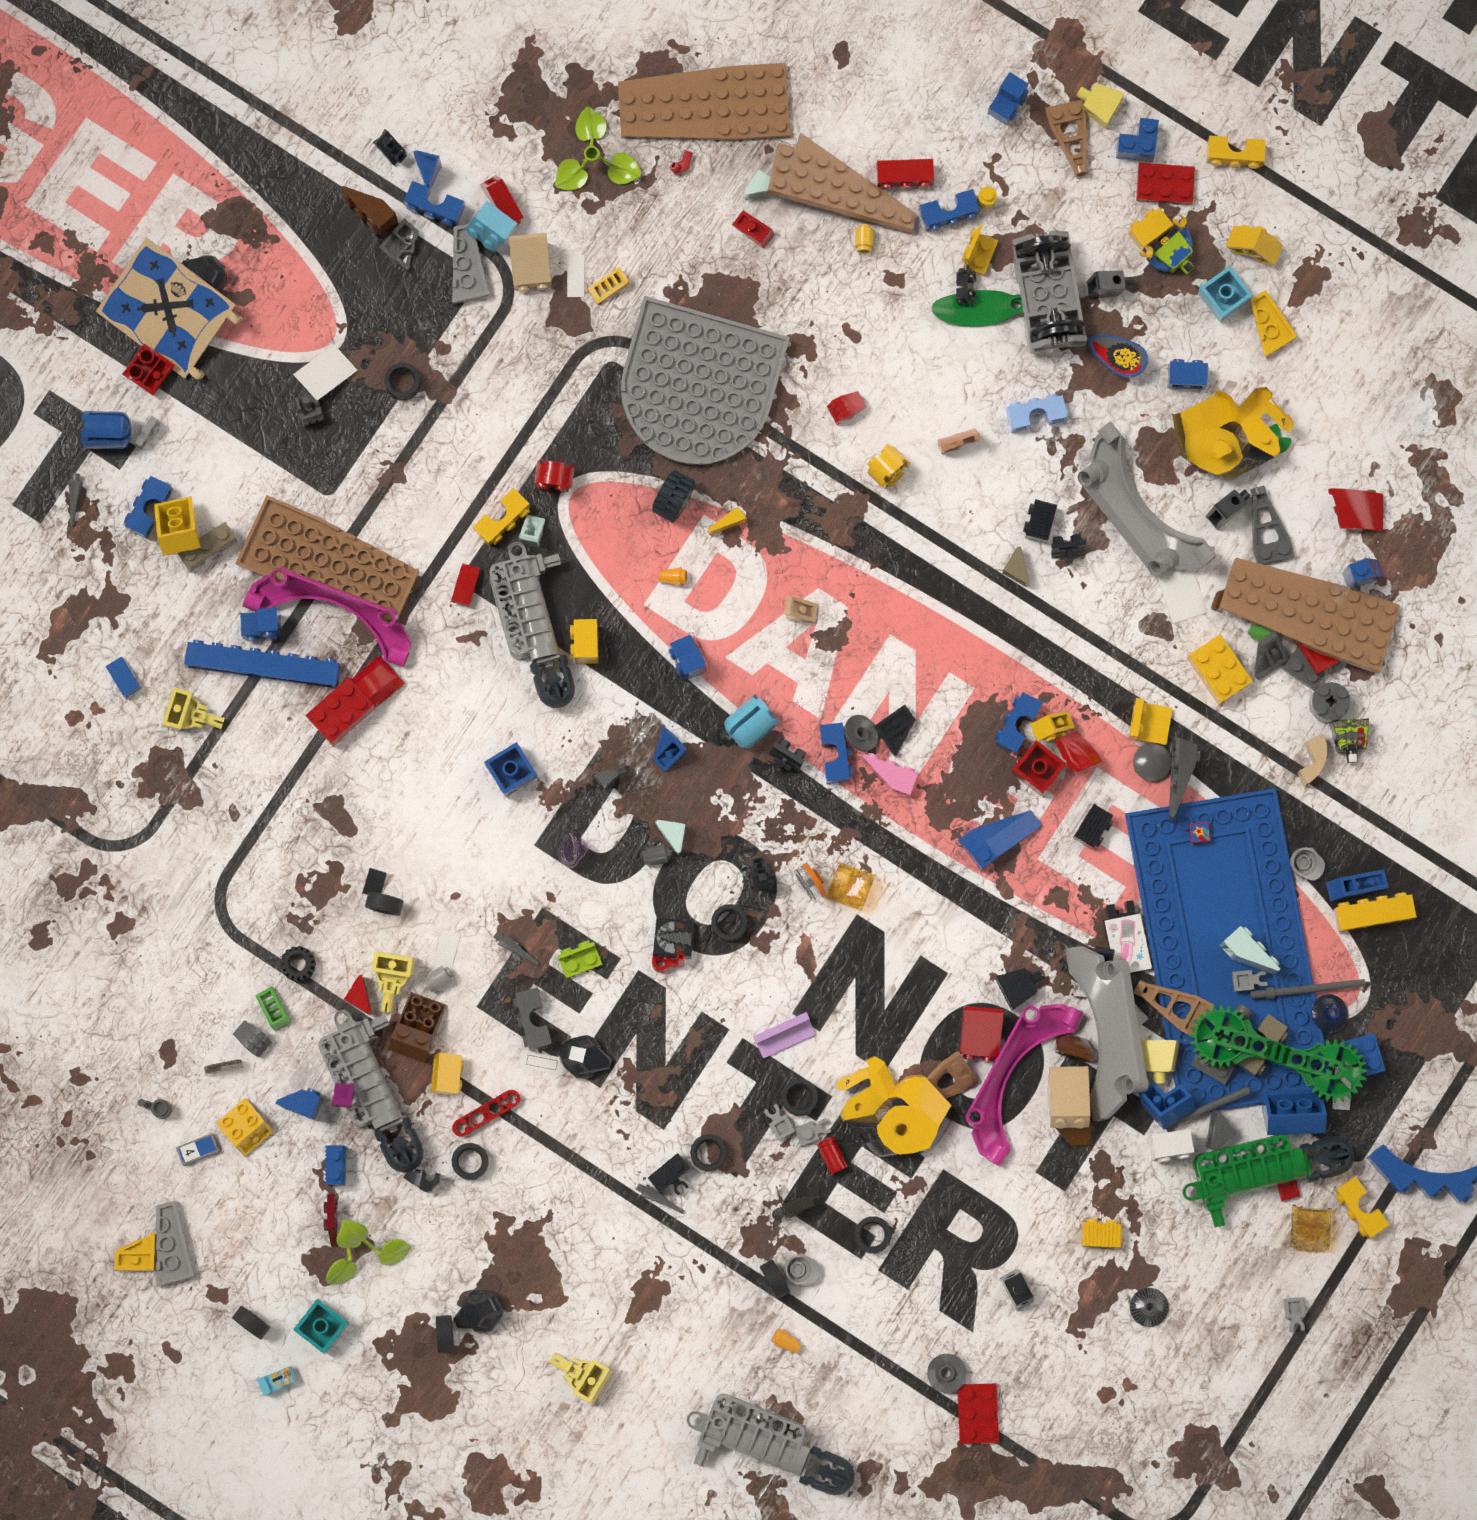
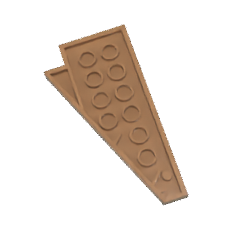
[767,133,916,233]

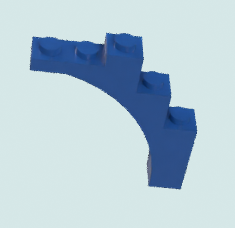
[1367,1144,1477,1203]

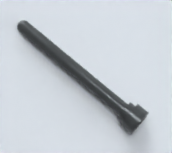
[1166,1087,1251,1132]

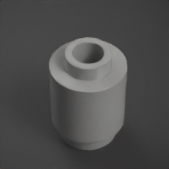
[424,966,453,992]

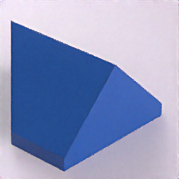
[413,150,442,190]
[653,725,687,772]

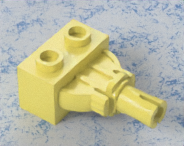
[162,687,225,731]
[372,951,416,1013]
[549,1352,613,1406]

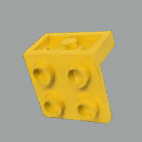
[962,225,998,276]
[1128,698,1172,745]
[216,1098,274,1157]

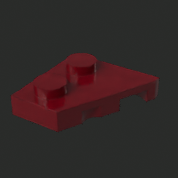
[324,1194,338,1247]

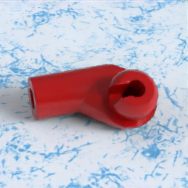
[670,151,693,174]

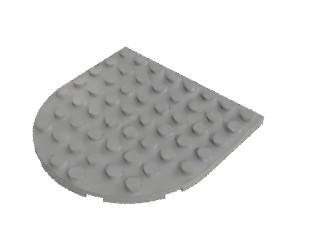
[621,296,790,465]

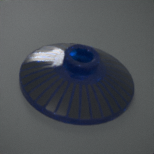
[1311,994,1348,1033]

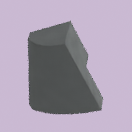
[378,218,419,271]
[594,765,633,789]

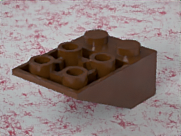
[341,186,398,238]
[389,992,447,1063]

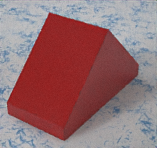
[344,975,372,1015]

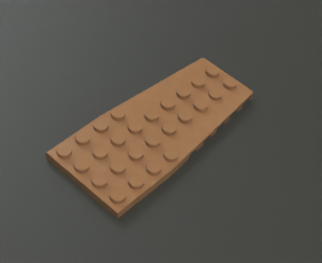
[618,63,790,141]
[235,495,419,621]
[1219,558,1400,674]

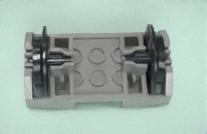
[1011,231,1087,354]

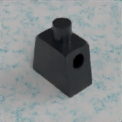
[1086,270,1134,299]
[995,968,1044,1011]

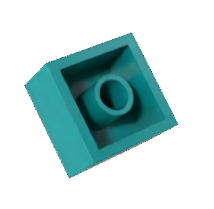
[293,1299,350,1354]

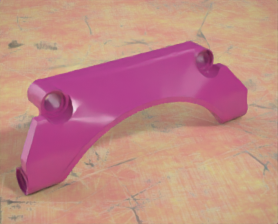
[242,567,412,667]
[965,1003,1085,1167]

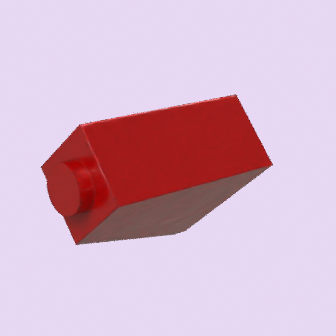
[480,175,524,226]

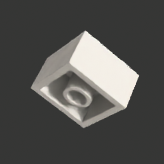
[1148,1129,1194,1163]

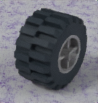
[652,470,695,523]

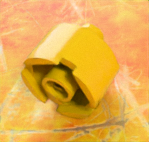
[867,444,911,489]

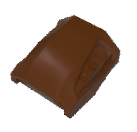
[1054,1034,1095,1062]

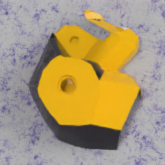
[1172,387,1294,480]
[836,1056,956,1158]

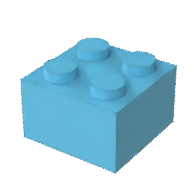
[464,201,517,252]
[1197,266,1253,322]

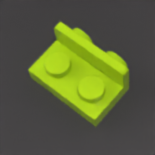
[558,940,602,979]

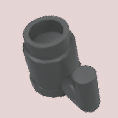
[138,1099,172,1119]

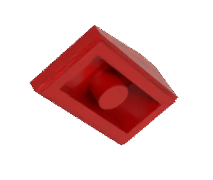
[732,210,774,248]

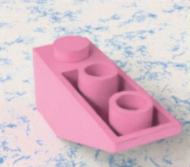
[862,753,918,797]

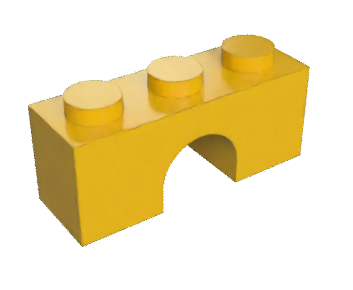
[1206,136,1266,169]
[473,488,530,547]
[1334,1176,1390,1239]

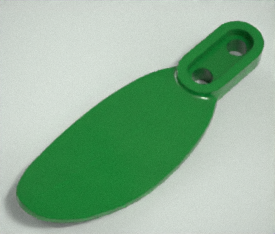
[931,290,1024,327]

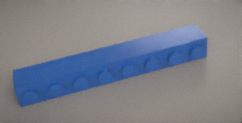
[184,640,341,688]

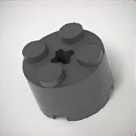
[1309,682,1350,724]

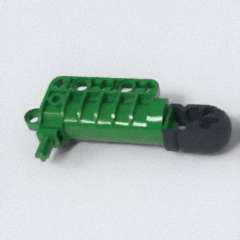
[1182,1135,1354,1228]

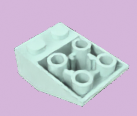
[1219,926,1280,974]

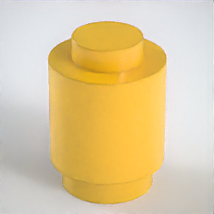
[977,187,997,210]
[855,224,874,253]

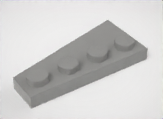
[452,224,489,304]
[156,1201,195,1287]

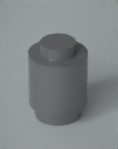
[642,844,672,866]

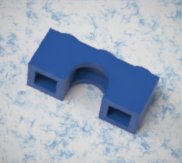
[404,181,465,226]
[919,189,980,232]
[124,475,173,539]
[994,692,1043,755]
[820,722,853,784]

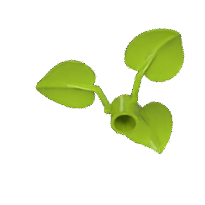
[555,106,641,190]
[326,1220,411,1284]

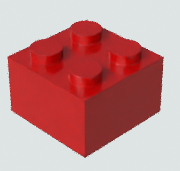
[1011,740,1066,796]

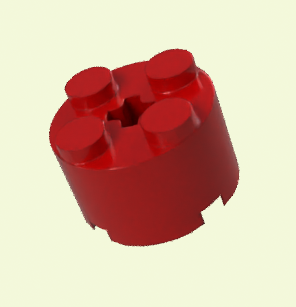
[534,460,575,492]

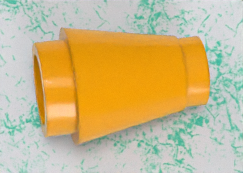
[659,567,687,586]
[771,1328,801,1354]

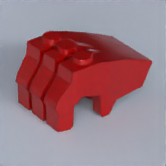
[827,391,867,425]

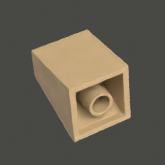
[508,233,552,292]
[1047,1066,1090,1129]

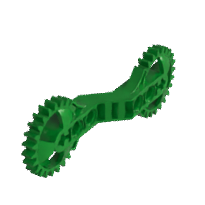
[1189,1005,1367,1103]

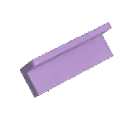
[754,1012,815,1058]

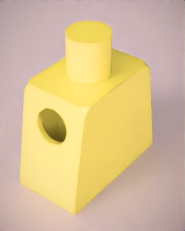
[1076,84,1125,129]
[1141,1040,1179,1083]

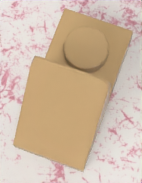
[784,596,818,623]

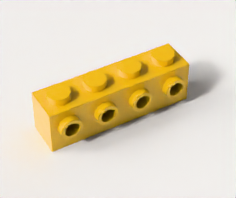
[1334,892,1416,932]

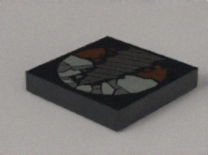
[653,918,695,959]

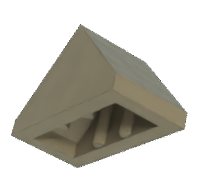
[1002,546,1030,587]

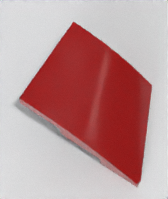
[1328,488,1383,532]

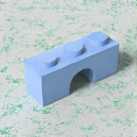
[1006,394,1068,433]

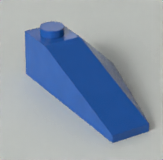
[958,810,1042,871]

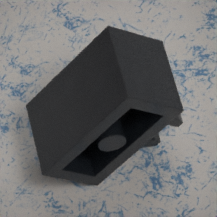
[648,1153,690,1195]

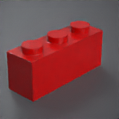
[876,159,934,190]

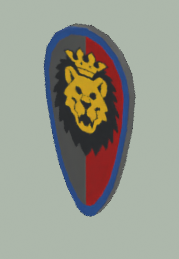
[1088,335,1148,378]

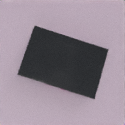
[362,868,387,895]

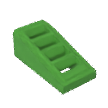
[255,986,291,1031]

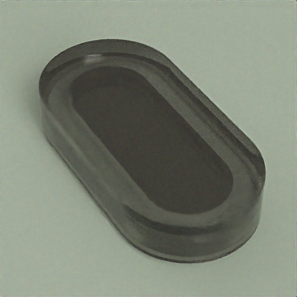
[204,1059,243,1075]

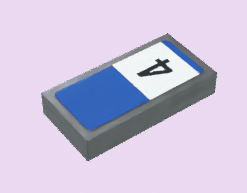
[176,1133,219,1166]

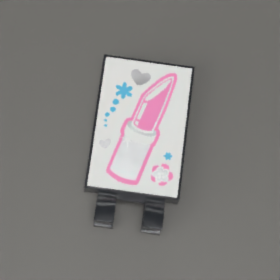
[1103,900,1153,974]

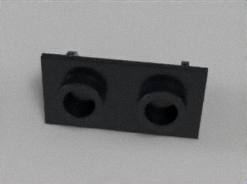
[956,265,976,307]

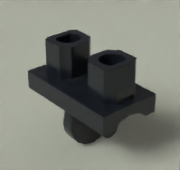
[373,129,407,166]
[1051,534,1086,565]
[769,738,806,772]
[749,857,774,892]

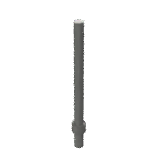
[1250,979,1366,999]

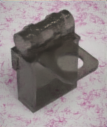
[772,1186,815,1221]

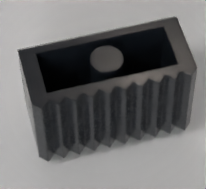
[1023,499,1057,544]
[1073,804,1114,850]

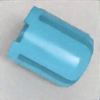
[724,694,780,749]

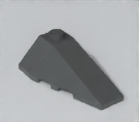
[1168,738,1200,822]

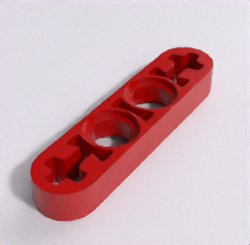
[452,1090,520,1137]

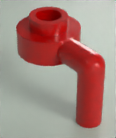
[652,953,685,973]

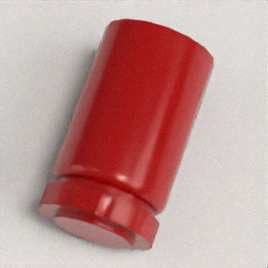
[817,1137,848,1175]

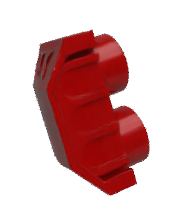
[122,344,175,396]
[351,656,405,708]
[1055,732,1102,773]

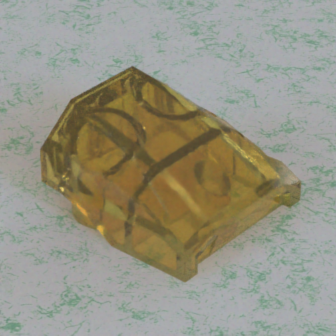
[826,862,876,911]
[1290,1205,1331,1253]

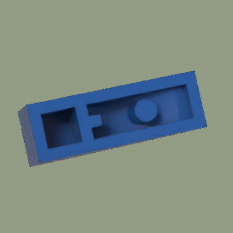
[1326,869,1389,901]

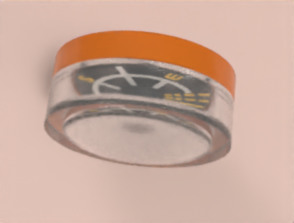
[794,862,827,903]

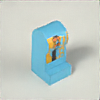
[257,1366,297,1396]

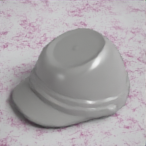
[1290,847,1325,881]
[784,1253,820,1286]

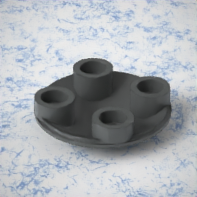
[1133,743,1171,781]

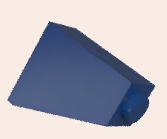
[1342,558,1385,589]

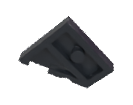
[873,704,916,756]

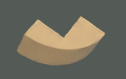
[1297,734,1327,786]

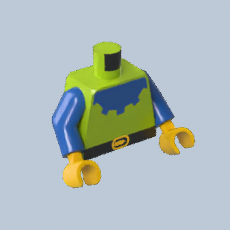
[1139,215,1194,275]

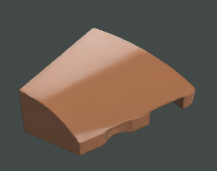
[937,428,981,454]

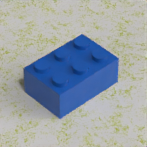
[1262,1091,1327,1136]

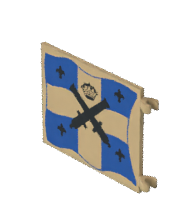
[96,237,243,380]

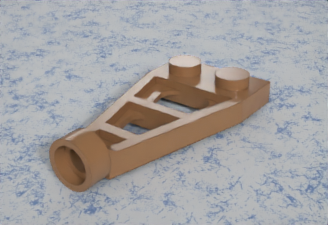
[1045,99,1089,177]
[1134,980,1215,1036]
[927,1051,979,1099]

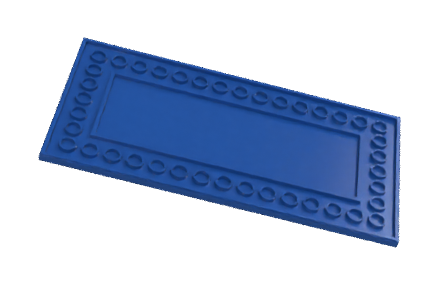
[1125,788,1333,1113]

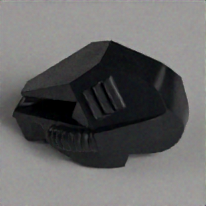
[182,255,227,292]
[559,1035,612,1079]
[453,1289,505,1333]

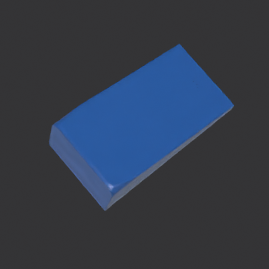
[105,656,142,699]

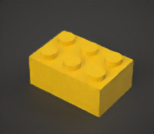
[154,496,201,556]
[1186,634,1253,706]

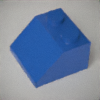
[275,1088,324,1121]

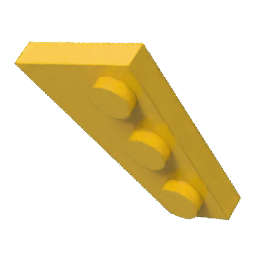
[1249,290,1297,358]

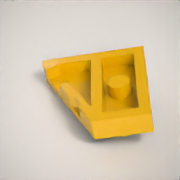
[114,1233,156,1271]

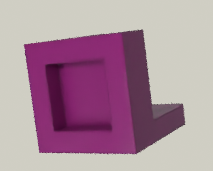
[331,1083,355,1108]

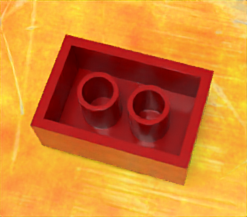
[305,677,376,746]

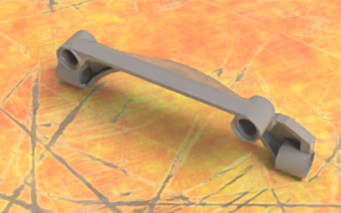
[1077,421,1217,576]
[1065,946,1149,1121]

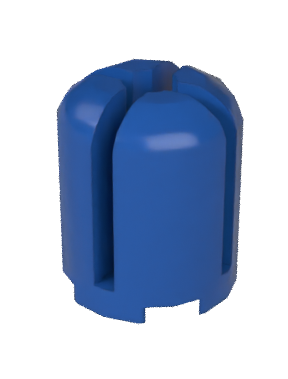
[81,411,132,449]

